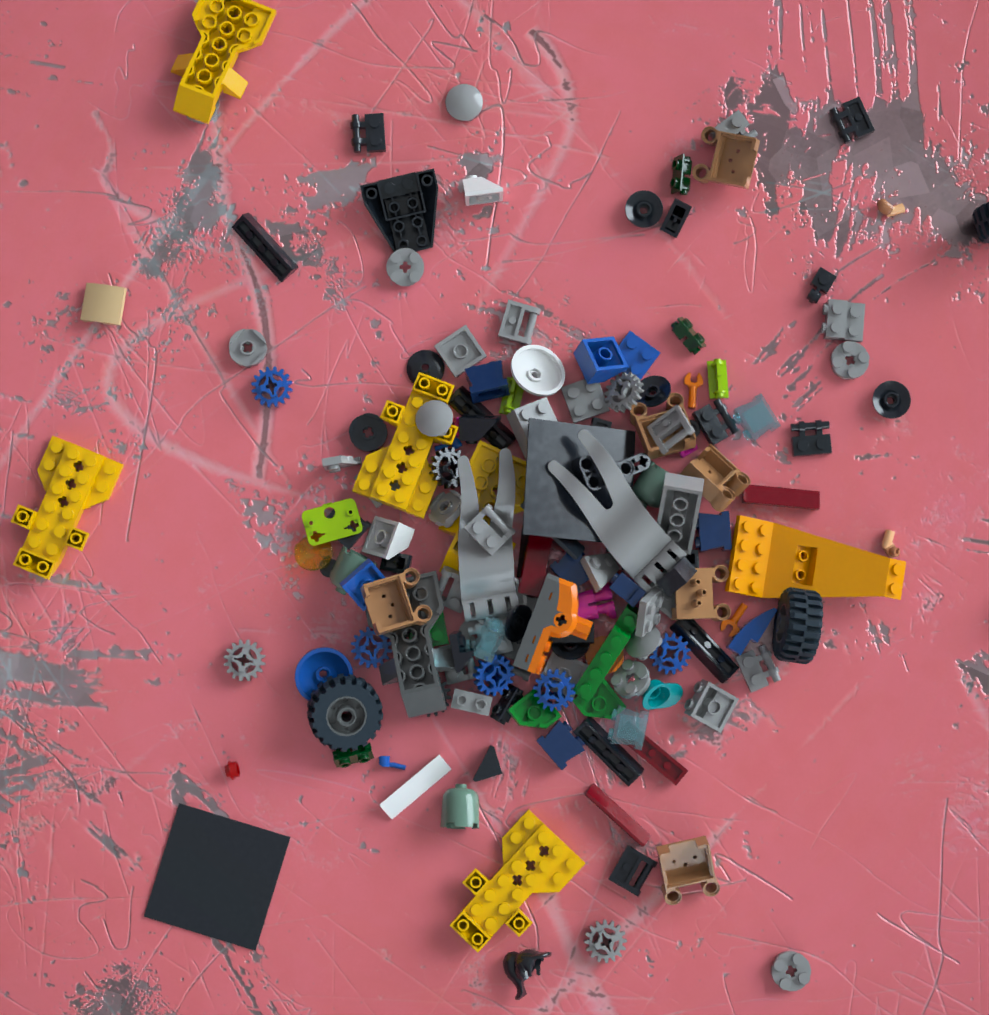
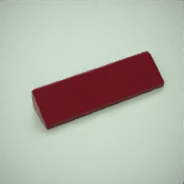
[742,485,820,510]
[517,535,553,598]
[584,783,650,847]

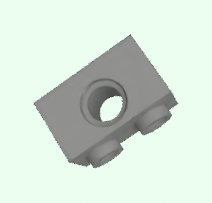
[451,689,493,716]

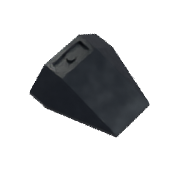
[360,168,438,252]

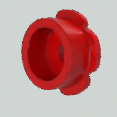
[225,761,240,780]

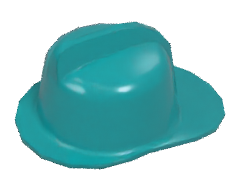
[641,679,683,710]

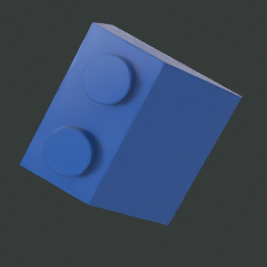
[573,336,628,384]

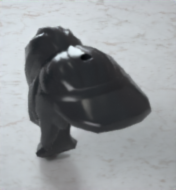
[503,949,552,1000]

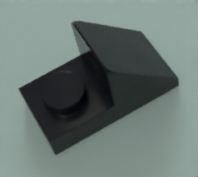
[449,630,479,673]

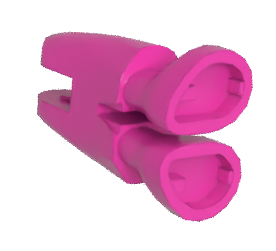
[562,583,617,620]

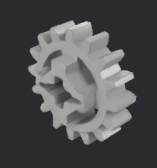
[604,372,644,413]
[223,640,266,681]
[584,919,627,963]

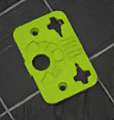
[302,498,363,546]

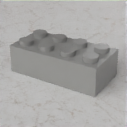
[506,397,557,459]
[657,472,704,555]

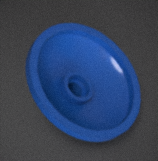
[295,647,353,700]

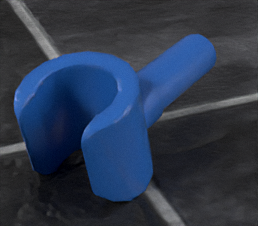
[434,438,462,451]
[379,756,406,770]

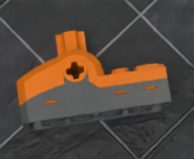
[513,573,593,675]

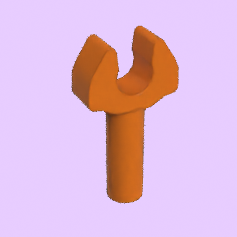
[683,372,703,409]
[720,603,748,637]

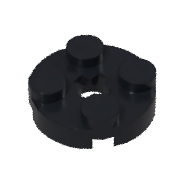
[349,413,388,452]

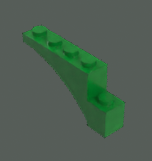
[573,603,639,702]

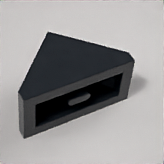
[660,198,692,238]
[379,553,413,576]
[656,556,697,597]
[473,745,502,782]

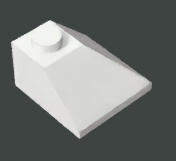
[462,175,503,206]
[362,516,415,560]

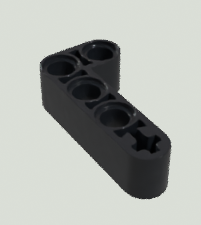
[571,453,651,492]

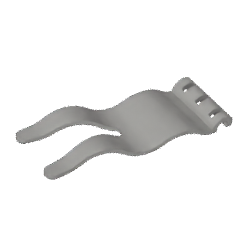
[548,429,687,593]
[457,448,519,622]

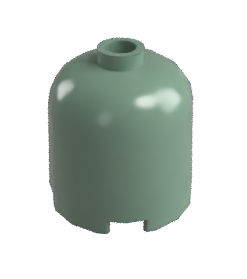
[633,460,669,508]
[330,546,377,595]
[440,784,479,829]

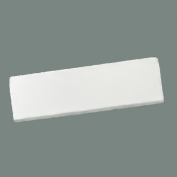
[380,754,451,819]

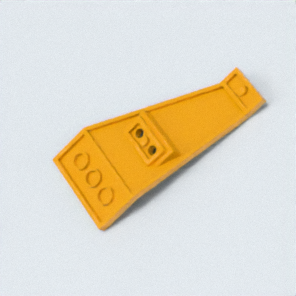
[725,515,906,600]

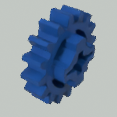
[251,366,293,408]
[351,627,393,668]
[649,633,691,675]
[472,653,515,696]
[533,668,576,711]

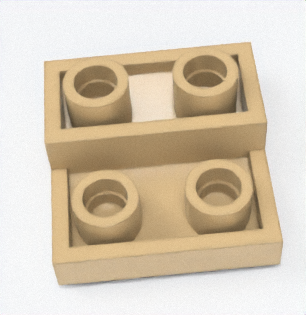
[80,283,127,326]

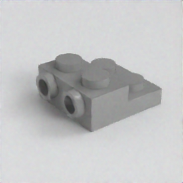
[821,299,865,342]
[684,679,739,733]

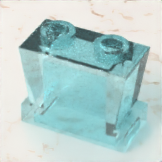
[732,393,781,443]
[473,617,505,663]
[607,705,649,750]

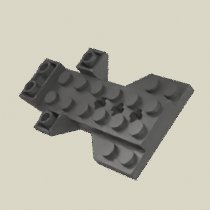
[365,571,455,718]

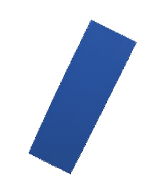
[726,608,777,655]

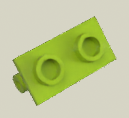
[707,359,729,399]
[499,376,524,415]

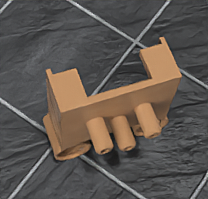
[692,126,760,189]
[630,393,696,460]
[680,444,751,512]
[671,565,731,622]
[360,568,432,636]
[656,836,720,905]

